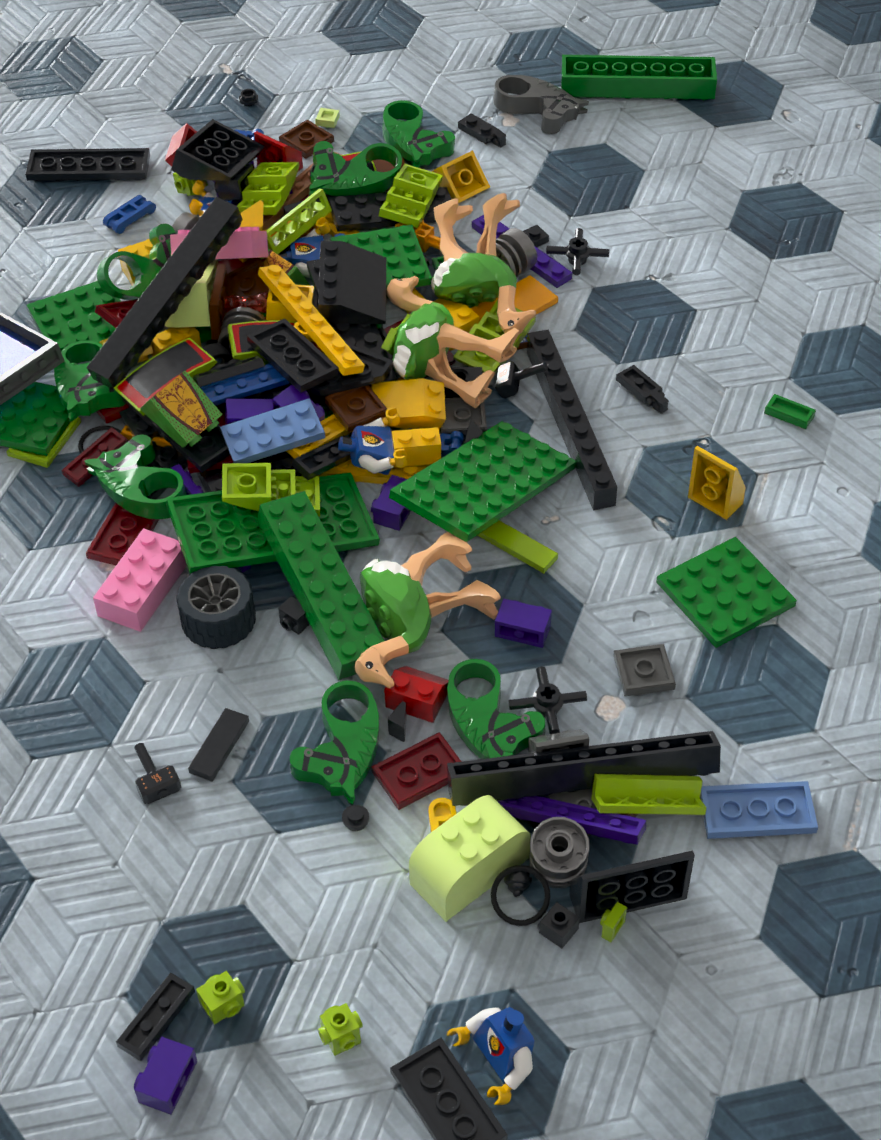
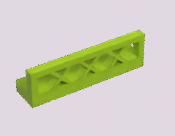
[266,189,332,254]
[591,774,707,815]

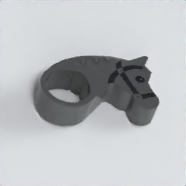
[493,75,589,134]

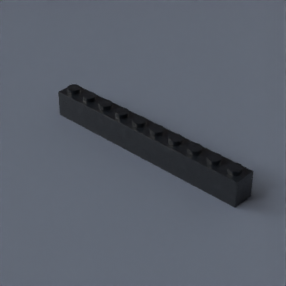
[86,197,243,390]
[527,329,617,511]
[447,731,721,806]

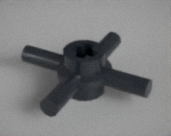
[546,228,610,275]
[508,666,587,734]

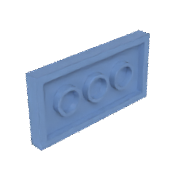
[220,398,325,463]
[700,781,818,839]

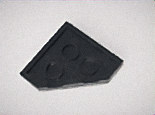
[306,343,393,397]

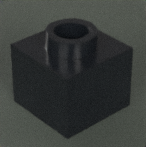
[278,596,310,635]
[539,902,580,949]

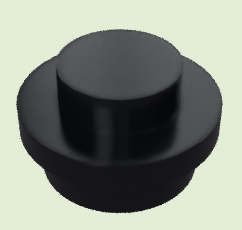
[239,89,258,106]
[342,805,369,831]

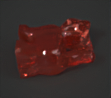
[225,292,268,313]

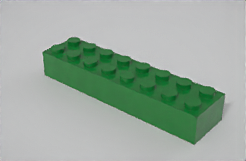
[561,55,717,100]
[257,491,384,680]

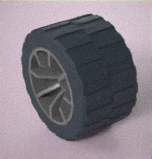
[176,566,256,649]

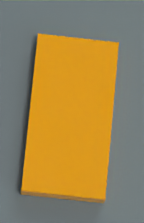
[471,275,558,320]

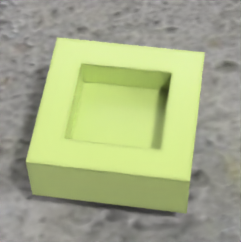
[315,108,340,128]

